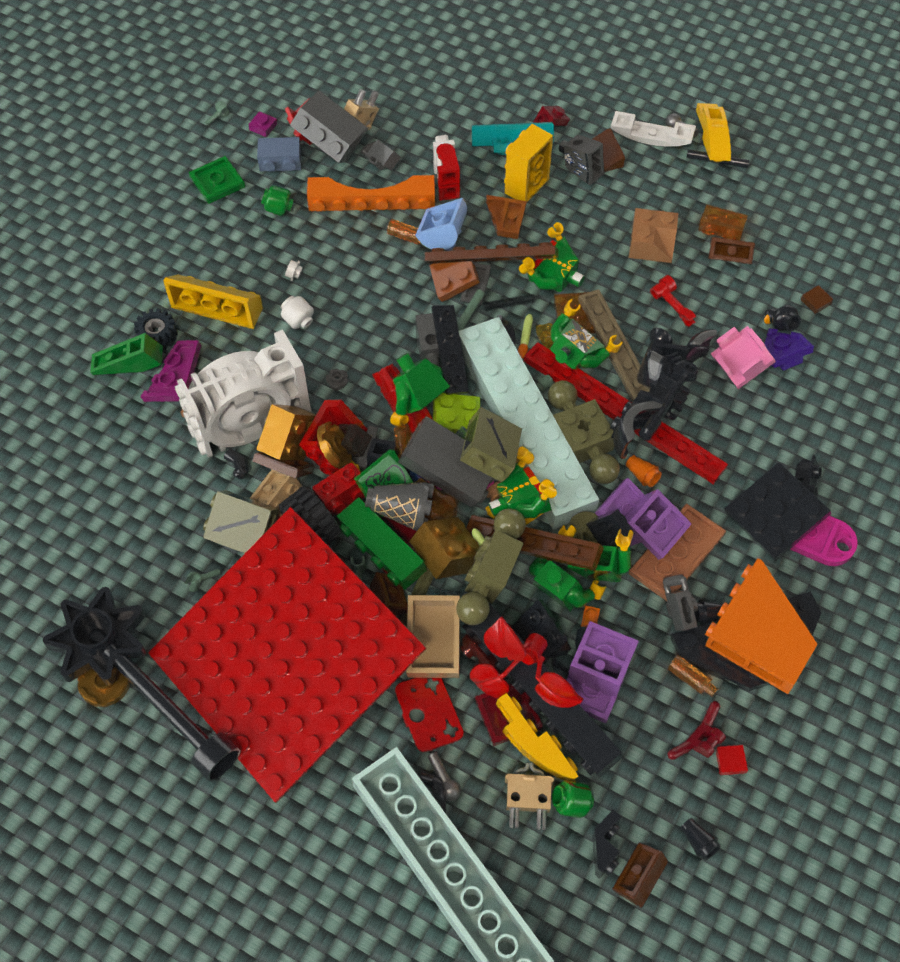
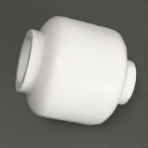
[281,296,314,329]

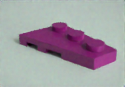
[140,340,201,402]

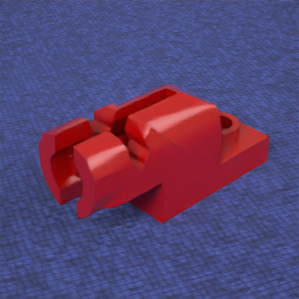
[372,363,433,433]

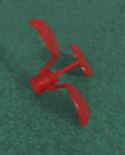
[470,616,584,708]

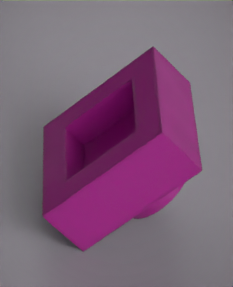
[248,111,277,137]

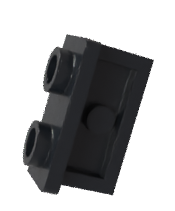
[586,509,635,548]

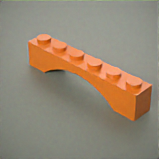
[307,175,435,211]

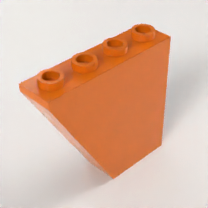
[705,558,817,694]

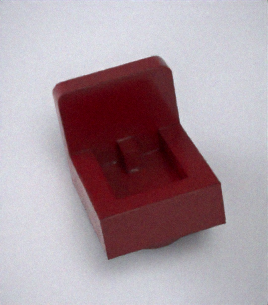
[533,105,570,126]

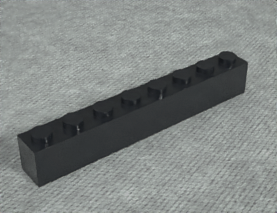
[462,602,623,778]

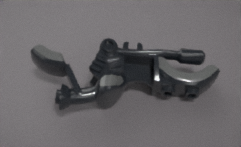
[610,328,717,459]

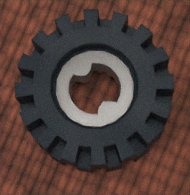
[134,308,178,350]

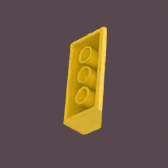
[163,274,263,329]

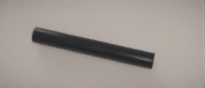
[686,149,750,168]

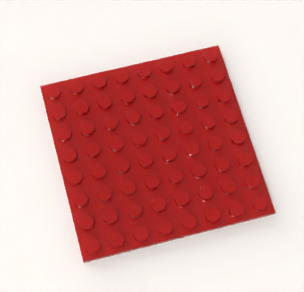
[148,507,427,803]

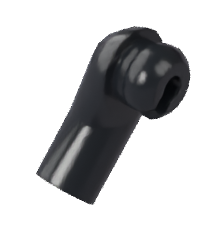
[224,449,249,480]

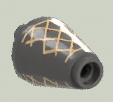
[365,482,434,531]

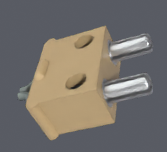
[344,89,379,130]
[505,763,554,830]

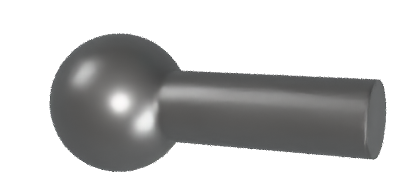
[665,113,699,137]
[427,751,461,801]

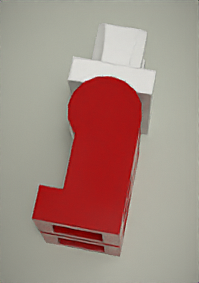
[433,135,460,201]

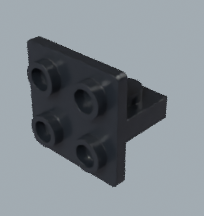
[511,599,572,664]

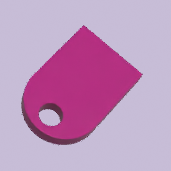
[790,516,857,566]

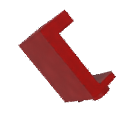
[299,400,368,475]

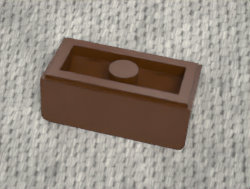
[593,128,625,172]
[708,237,755,265]
[370,572,408,616]
[612,842,668,908]

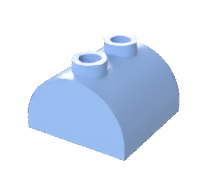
[416,198,467,251]

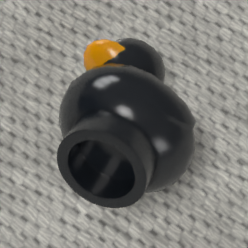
[764,304,801,331]

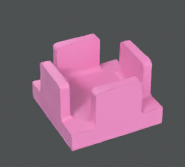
[711,326,776,389]

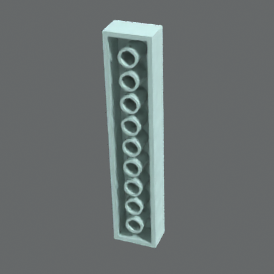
[459,317,599,530]
[352,747,554,962]

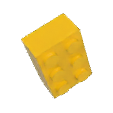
[504,124,553,202]

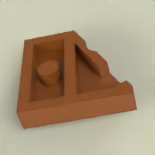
[486,195,527,239]
[429,261,480,302]

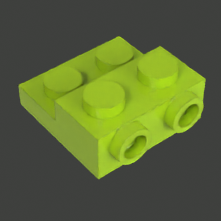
[433,393,480,440]

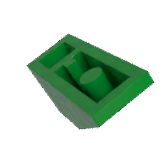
[90,333,163,375]

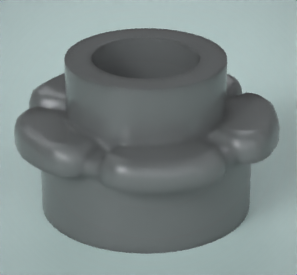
[326,369,348,390]

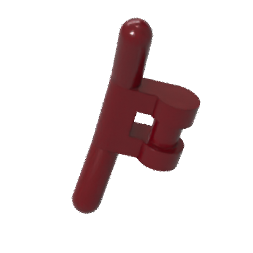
[667,701,726,760]

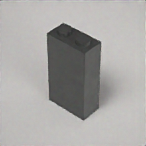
[398,416,495,507]

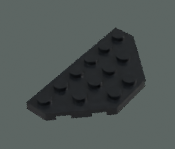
[671,591,821,692]

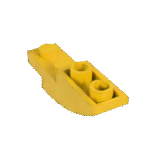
[696,103,731,162]
[496,693,578,781]

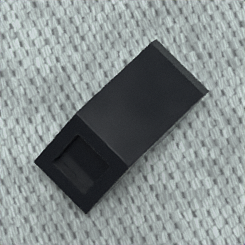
[592,810,621,879]

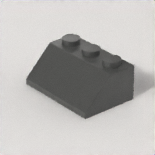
[290,90,368,163]

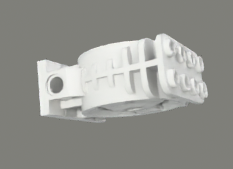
[174,330,311,458]

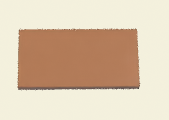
[629,503,726,601]

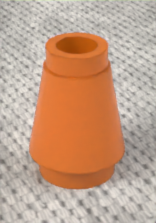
[626,455,662,487]

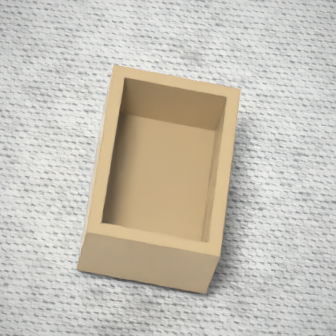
[406,595,460,678]

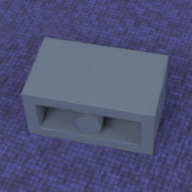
[257,137,301,171]

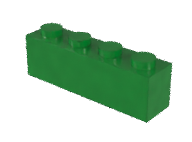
[337,497,427,590]

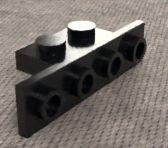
[431,305,469,395]

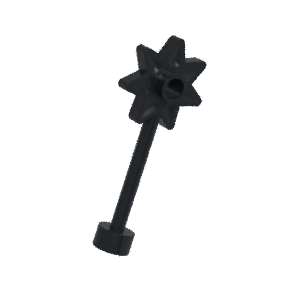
[43,587,240,781]

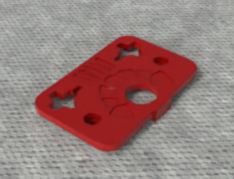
[395,678,464,752]

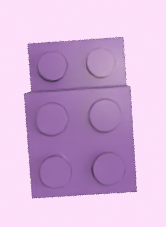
[595,478,691,560]
[567,621,639,723]

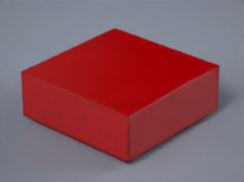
[715,745,748,775]

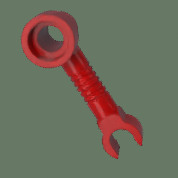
[650,275,696,327]

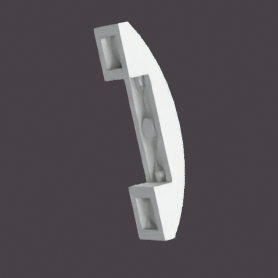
[611,111,696,146]

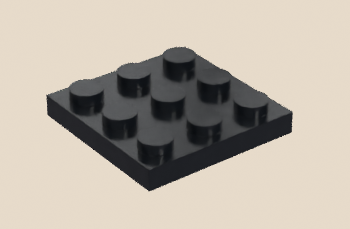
[724,462,831,562]

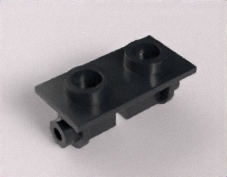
[795,455,822,497]

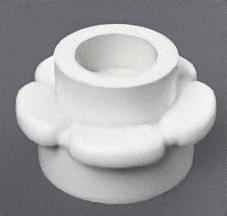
[285,260,303,281]

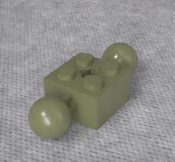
[548,380,620,484]
[456,508,526,625]

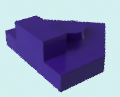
[764,328,814,371]

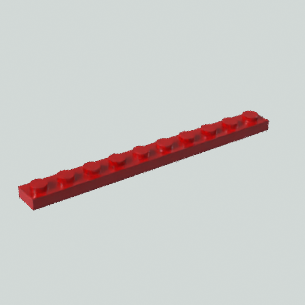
[523,342,728,485]

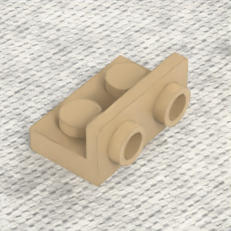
[250,470,302,522]

